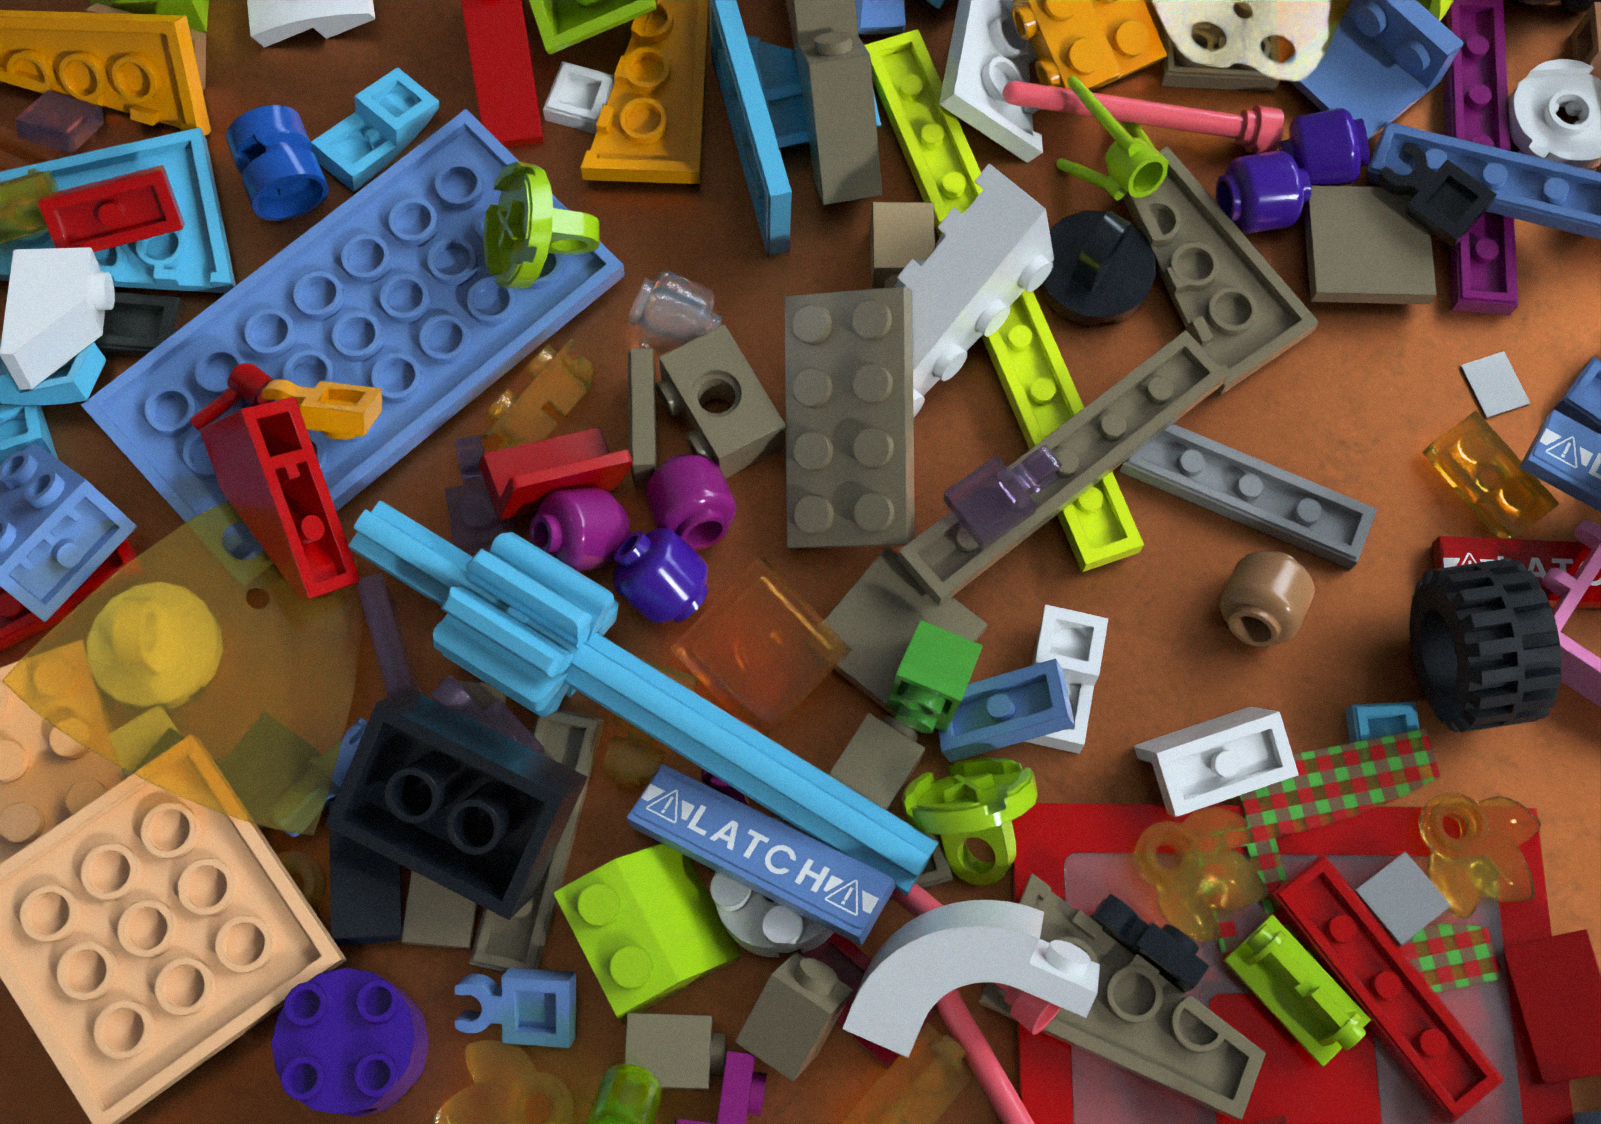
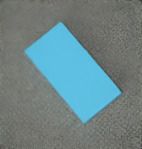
[709,0,792,256]

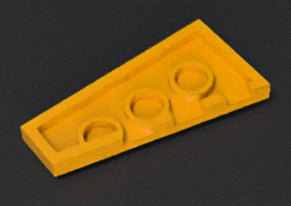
[580,0,709,184]
[0,10,211,136]

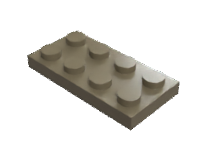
[784,286,915,549]

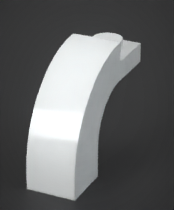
[842,900,1100,1058]

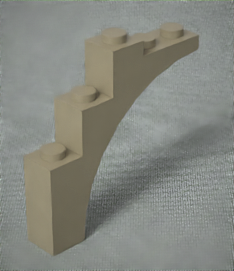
[785,0,883,205]

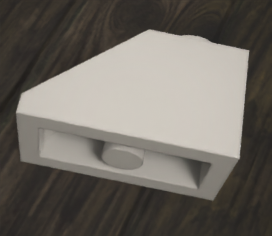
[0,247,115,390]

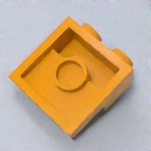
[1012,0,1167,92]

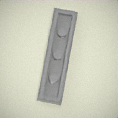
[1119,424,1378,570]

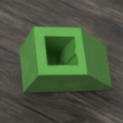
[886,620,983,733]

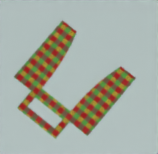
[1191,728,1504,993]

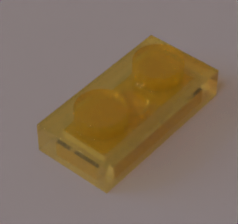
[1422,411,1560,539]

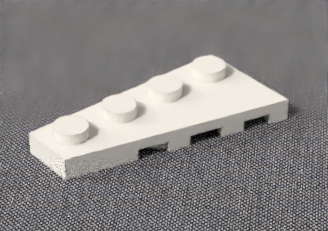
[939,0,1043,163]

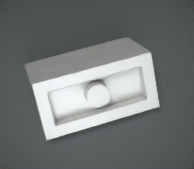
[1134,707,1299,817]

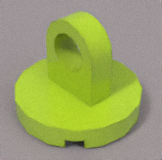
[483,162,600,290]
[901,757,1038,886]

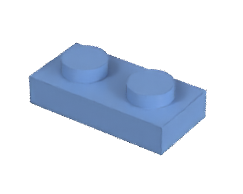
[938,658,1075,762]

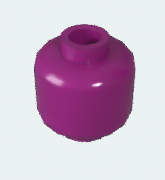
[645,454,737,550]
[530,487,630,571]

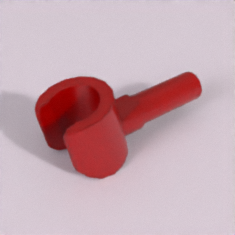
[189,363,273,431]

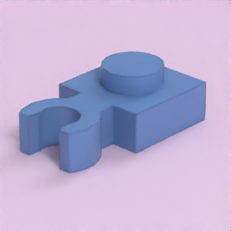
[455,968,576,1048]

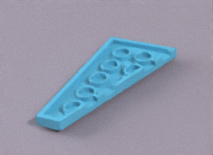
[0,127,236,293]

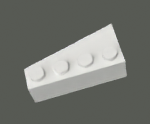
[894,163,1054,417]

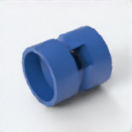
[225,105,329,221]

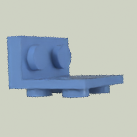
[1281,0,1464,142]
[0,442,137,622]

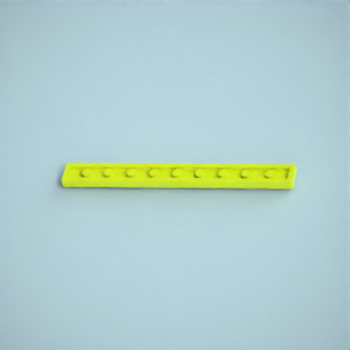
[864,29,1144,572]

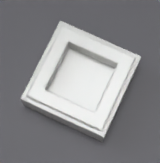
[543,61,615,134]

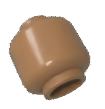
[1219,551,1315,647]

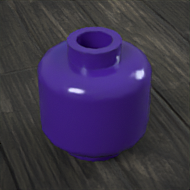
[1278,108,1370,186]
[1216,150,1311,234]
[613,528,709,623]

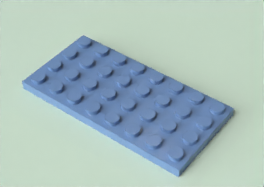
[81,109,625,588]

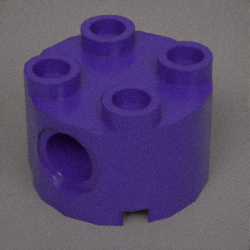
[271,968,429,1117]

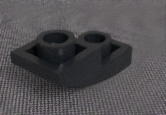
[329,800,402,946]

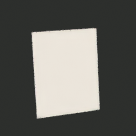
[1461,351,1530,418]

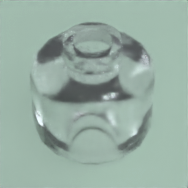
[627,270,722,354]

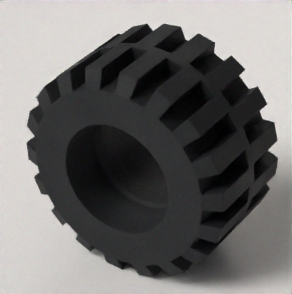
[1409,558,1561,733]

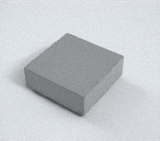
[1354,851,1452,947]

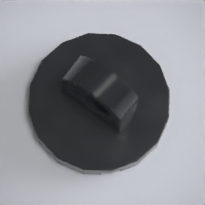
[1039,211,1156,326]

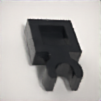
[1378,143,1497,248]
[1090,893,1210,993]

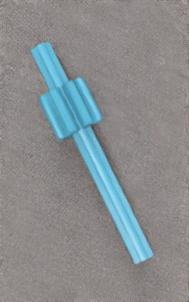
[348,501,939,895]

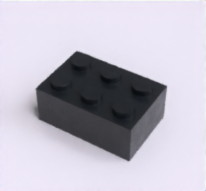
[325,687,588,920]

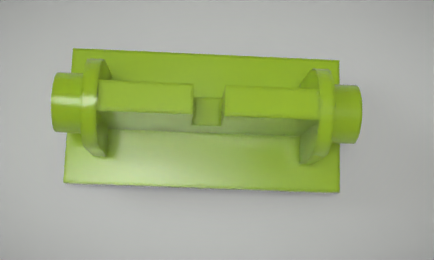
[1223,914,1371,1067]

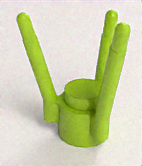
[1056,76,1169,200]

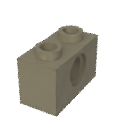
[655,324,786,479]

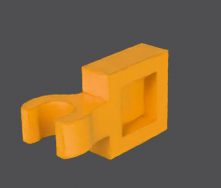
[262,379,382,440]

